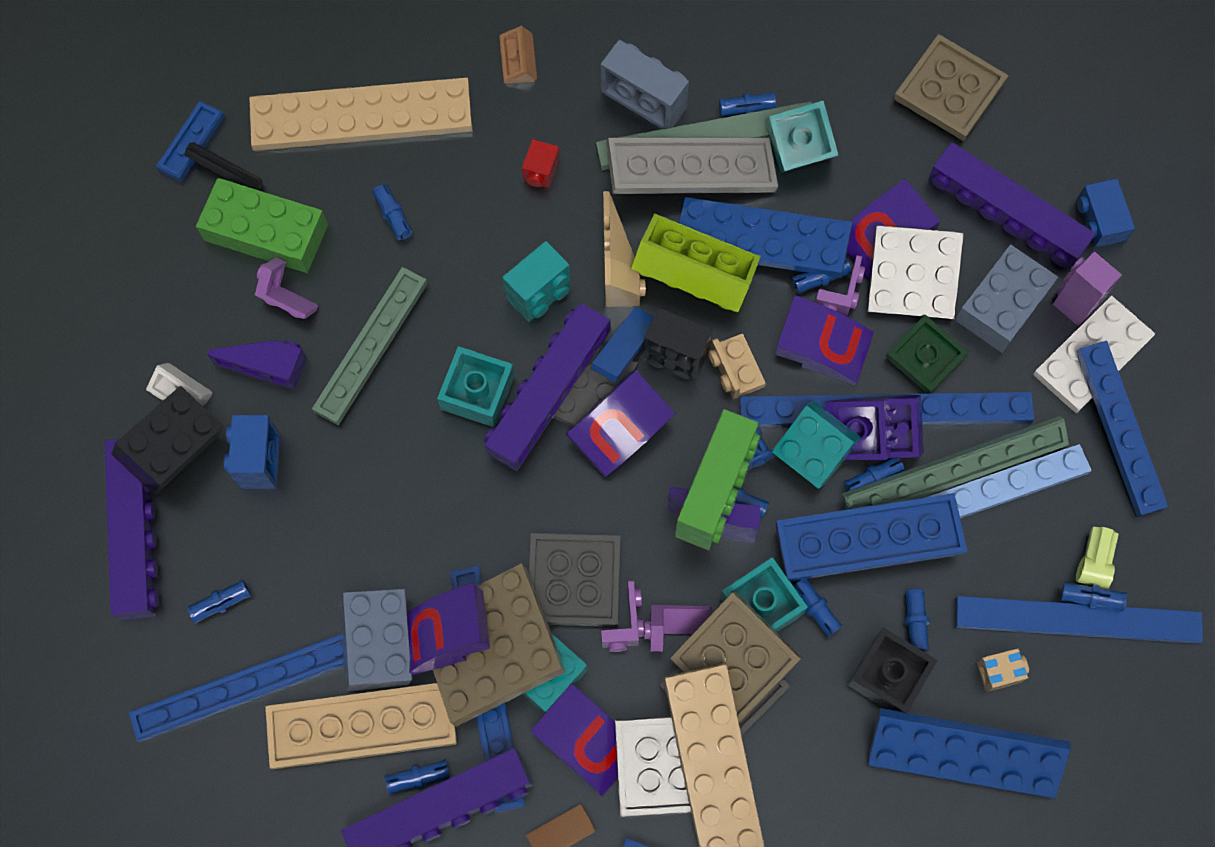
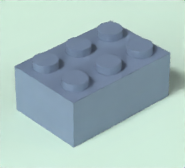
[600,40,689,129]
[955,245,1058,353]
[340,589,412,691]

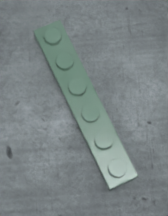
[312,267,428,426]

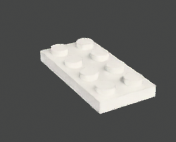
[1033,296,1155,414]

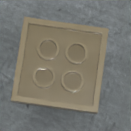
[893,34,1009,141]
[670,591,802,723]

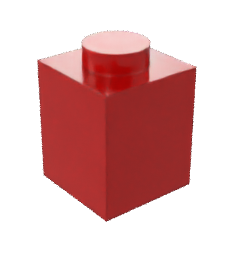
[522,139,560,188]

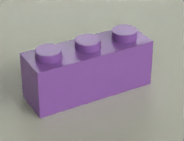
[1053,251,1122,327]

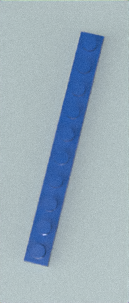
[739,392,1034,427]

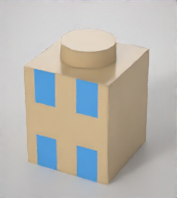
[976,648,1029,692]

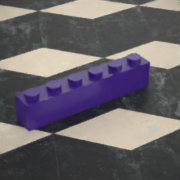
[928,142,1096,270]
[484,302,611,471]
[105,439,159,620]
[341,748,534,847]

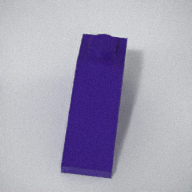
[207,340,307,389]

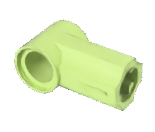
[1076,527,1119,589]

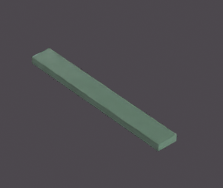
[596,101,812,171]
[842,416,1069,510]

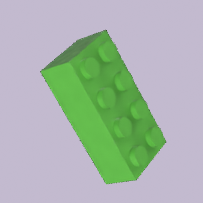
[196,178,328,273]
[675,409,761,550]

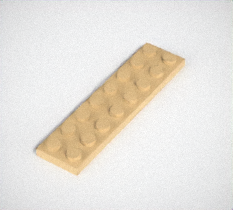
[250,78,472,151]

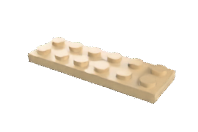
[663,663,764,847]
[265,683,457,770]

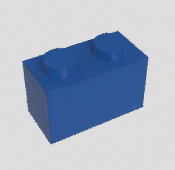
[1077,179,1135,248]

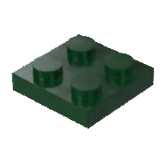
[886,315,969,394]

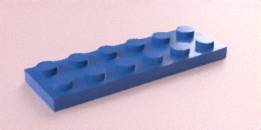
[679,197,852,278]
[775,493,968,581]
[868,708,1071,798]

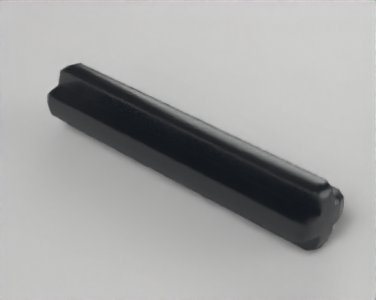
[185,142,263,190]

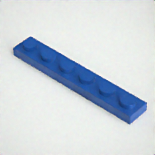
[1076,340,1168,517]

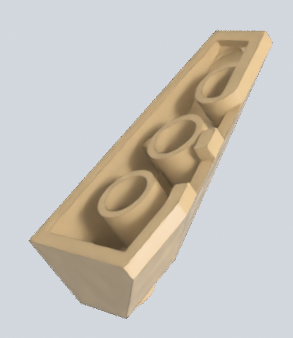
[604,191,645,307]

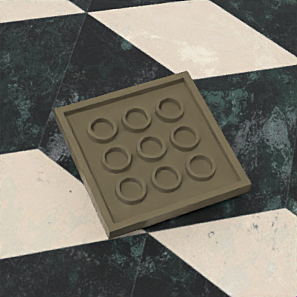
[433,563,566,727]

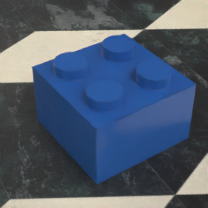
[224,415,280,489]

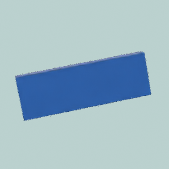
[156,101,225,182]
[591,306,654,383]

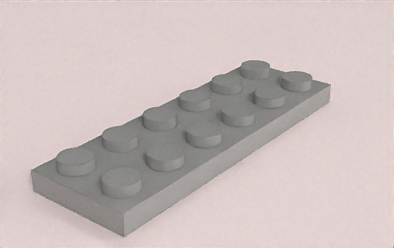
[606,138,778,194]

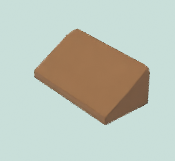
[499,26,537,84]
[526,804,596,847]

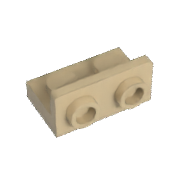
[708,333,766,400]

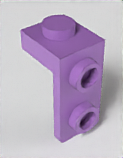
[815,255,865,316]
[255,257,318,319]
[601,580,644,652]
[645,605,712,652]

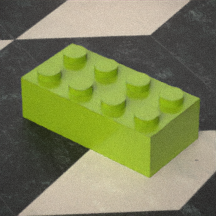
[631,213,761,312]

